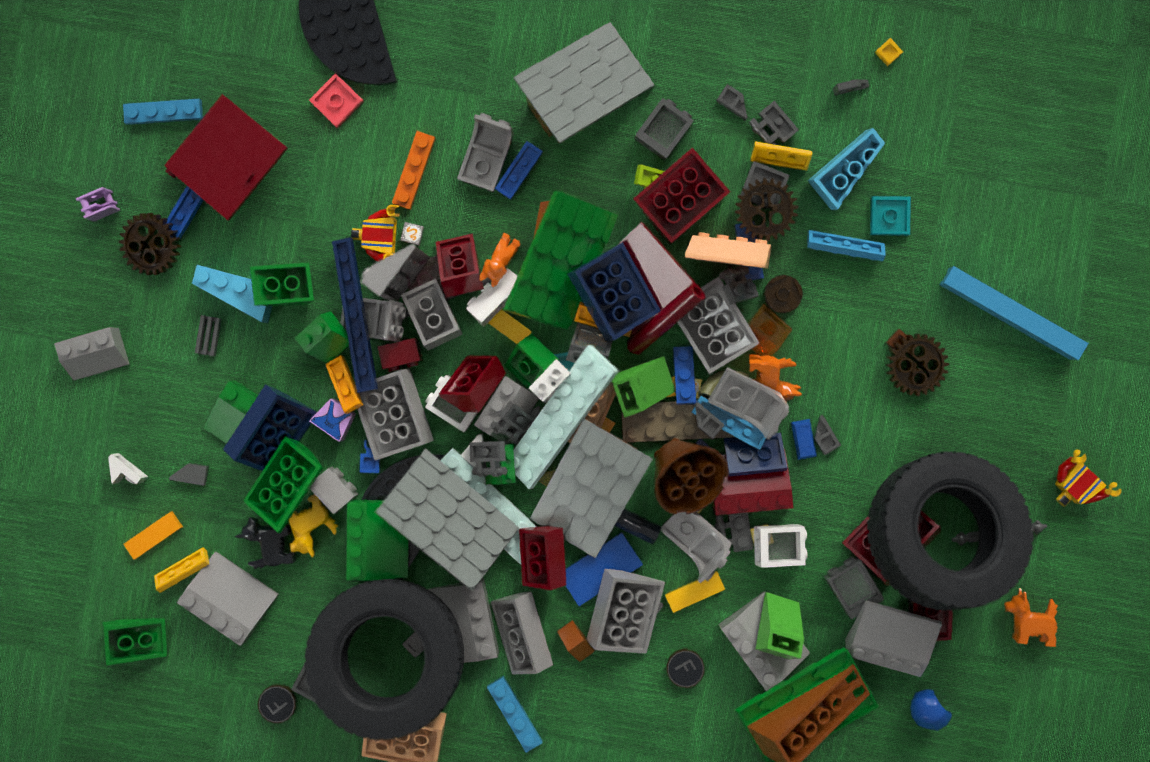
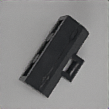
[615,508,661,544]

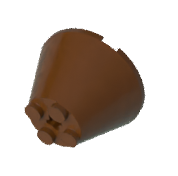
[654,438,728,515]

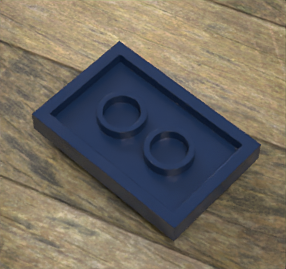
[723,433,787,476]

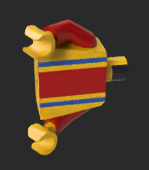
[351,205,400,262]
[1055,450,1121,507]

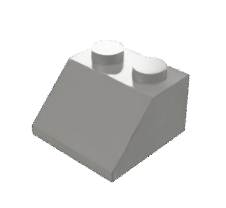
[310,467,358,514]

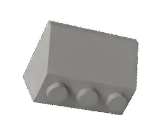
[54,327,129,380]
[474,376,539,444]

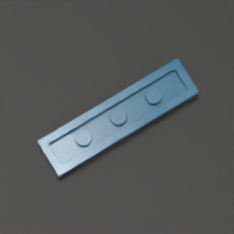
[123,99,203,125]
[807,230,886,261]
[691,396,766,450]
[487,676,542,752]

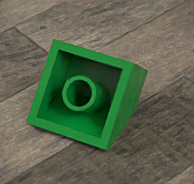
[295,311,349,363]
[504,333,559,391]

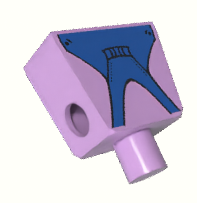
[310,398,356,442]

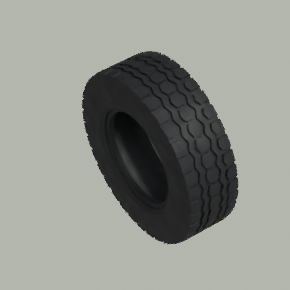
[867,452,1033,610]
[304,579,464,740]

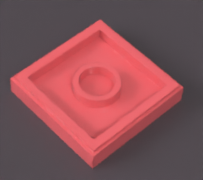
[309,73,364,129]

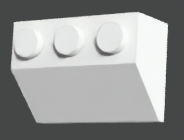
[466,268,517,327]

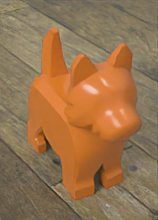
[480,233,521,287]
[749,354,802,403]
[1004,588,1058,647]

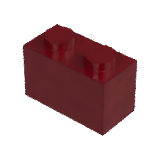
[378,338,423,372]

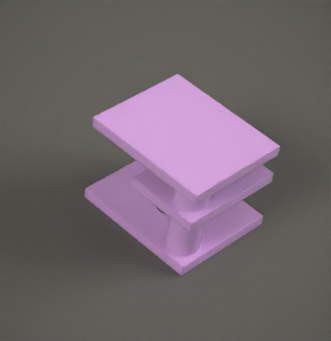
[76,187,120,221]

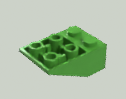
[611,356,675,418]
[755,592,804,659]

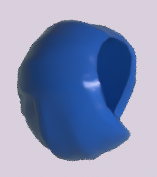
[910,689,952,731]

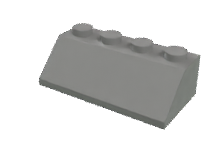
[491,592,553,674]

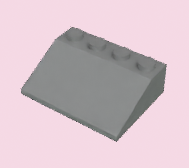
[360,244,430,302]
[678,277,760,374]
[357,368,434,460]
[177,552,278,646]
[587,569,665,654]
[428,578,499,662]
[719,591,810,691]
[845,600,942,677]

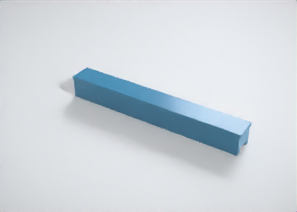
[939,266,1088,360]

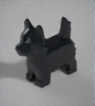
[235,517,296,570]

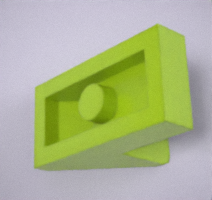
[634,165,665,189]

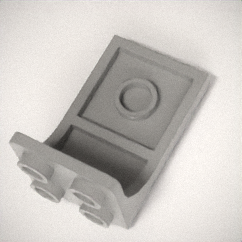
[457,113,514,192]
[340,298,406,342]
[708,367,789,439]
[661,512,731,583]

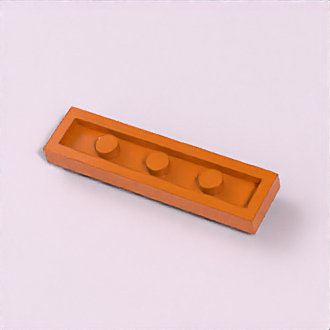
[392,131,436,210]

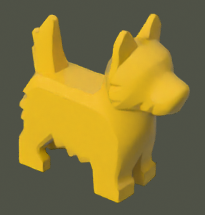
[289,494,338,558]

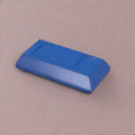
[791,419,817,460]

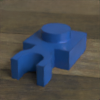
[360,440,380,474]

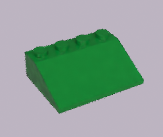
[243,437,323,533]
[347,500,409,581]

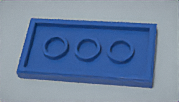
[565,532,643,606]

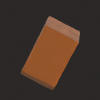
[557,620,595,662]

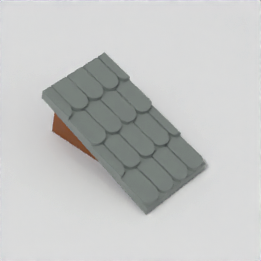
[514,22,654,144]
[530,419,653,558]
[376,449,519,592]

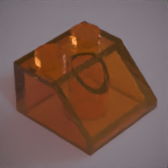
[747,304,792,356]

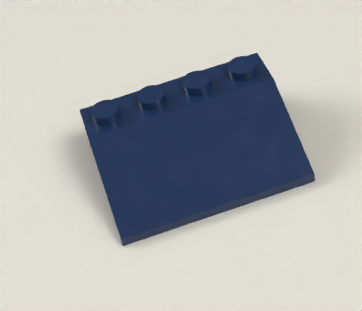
[568,243,661,342]
[223,384,317,471]

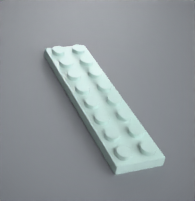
[514,345,618,489]
[440,448,537,565]

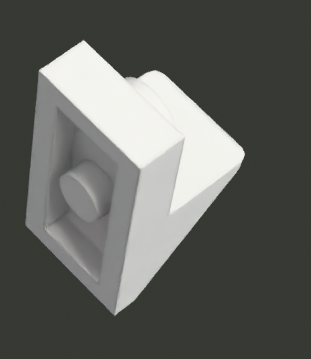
[108,453,148,484]

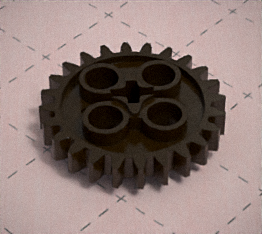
[734,178,799,241]
[119,213,181,275]
[885,333,949,396]

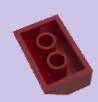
[439,356,506,413]
[519,526,566,590]

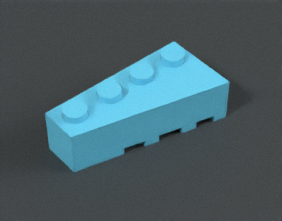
[808,128,885,210]
[192,265,272,323]

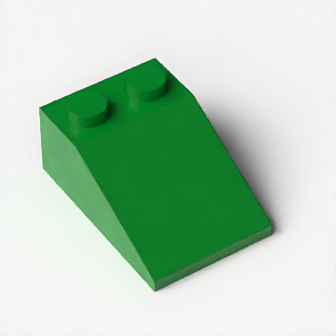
[249,262,314,306]
[204,381,258,444]
[102,618,167,666]

